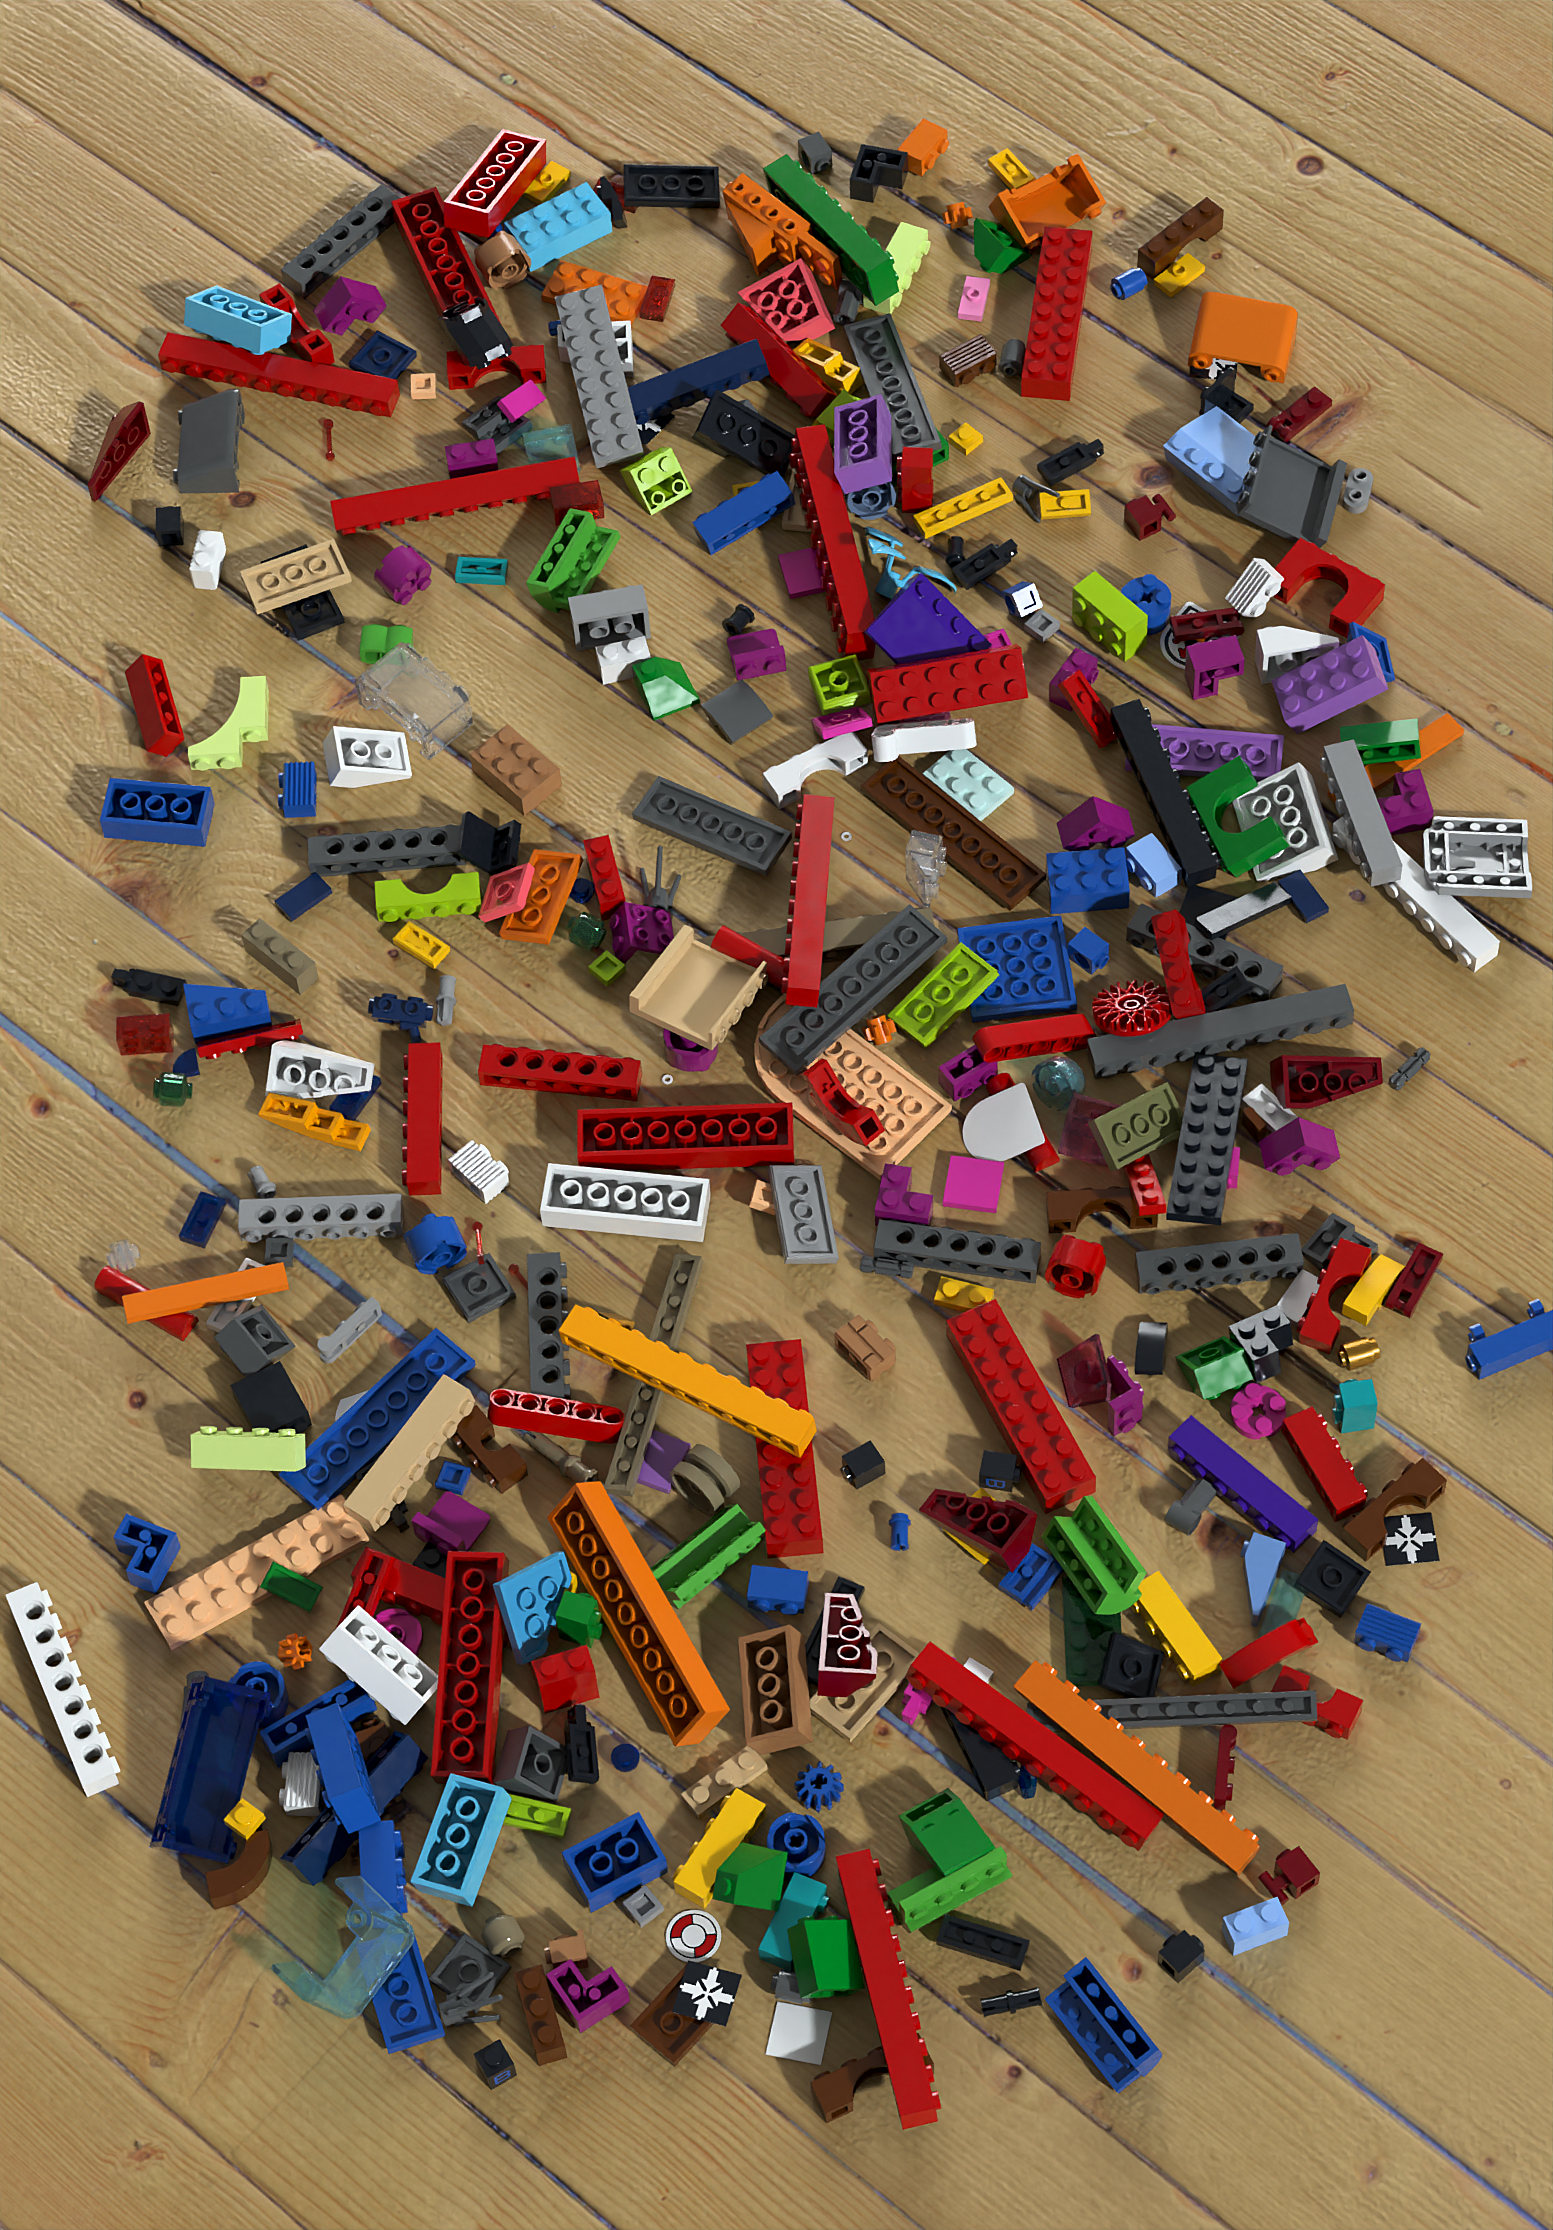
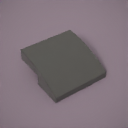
[462,395,533,455]
[700,679,773,745]
[1301,1213,1378,1288]

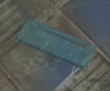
[1257,1570,1305,1639]

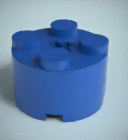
[1121,574,1171,635]
[403,1214,467,1274]
[227,1661,289,1728]
[767,1813,826,1881]

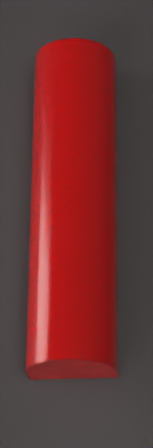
[710,925,788,989]
[986,1073,1060,1173]
[94,1265,199,1342]
[336,1548,396,1628]

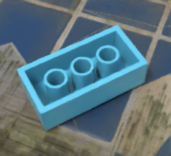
[504,182,613,272]
[184,285,292,355]
[410,1773,512,1907]

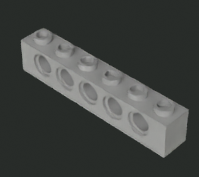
[238,1194,404,1243]

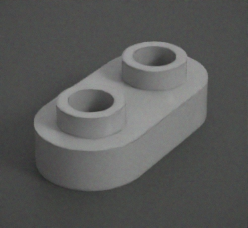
[1343,468,1373,514]

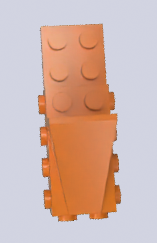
[722,173,843,290]

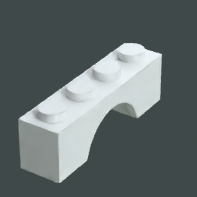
[763,732,868,809]

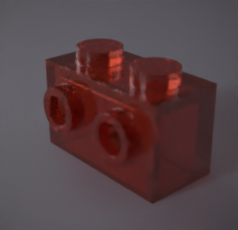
[549,480,605,526]
[116,1013,174,1056]

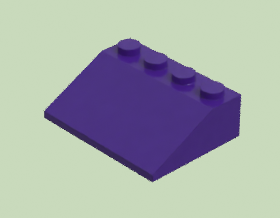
[864,573,992,664]

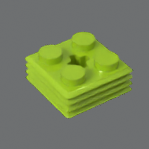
[808,654,871,715]

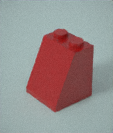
[529,1645,600,1714]

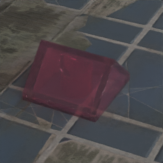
[1057,1334,1112,1408]

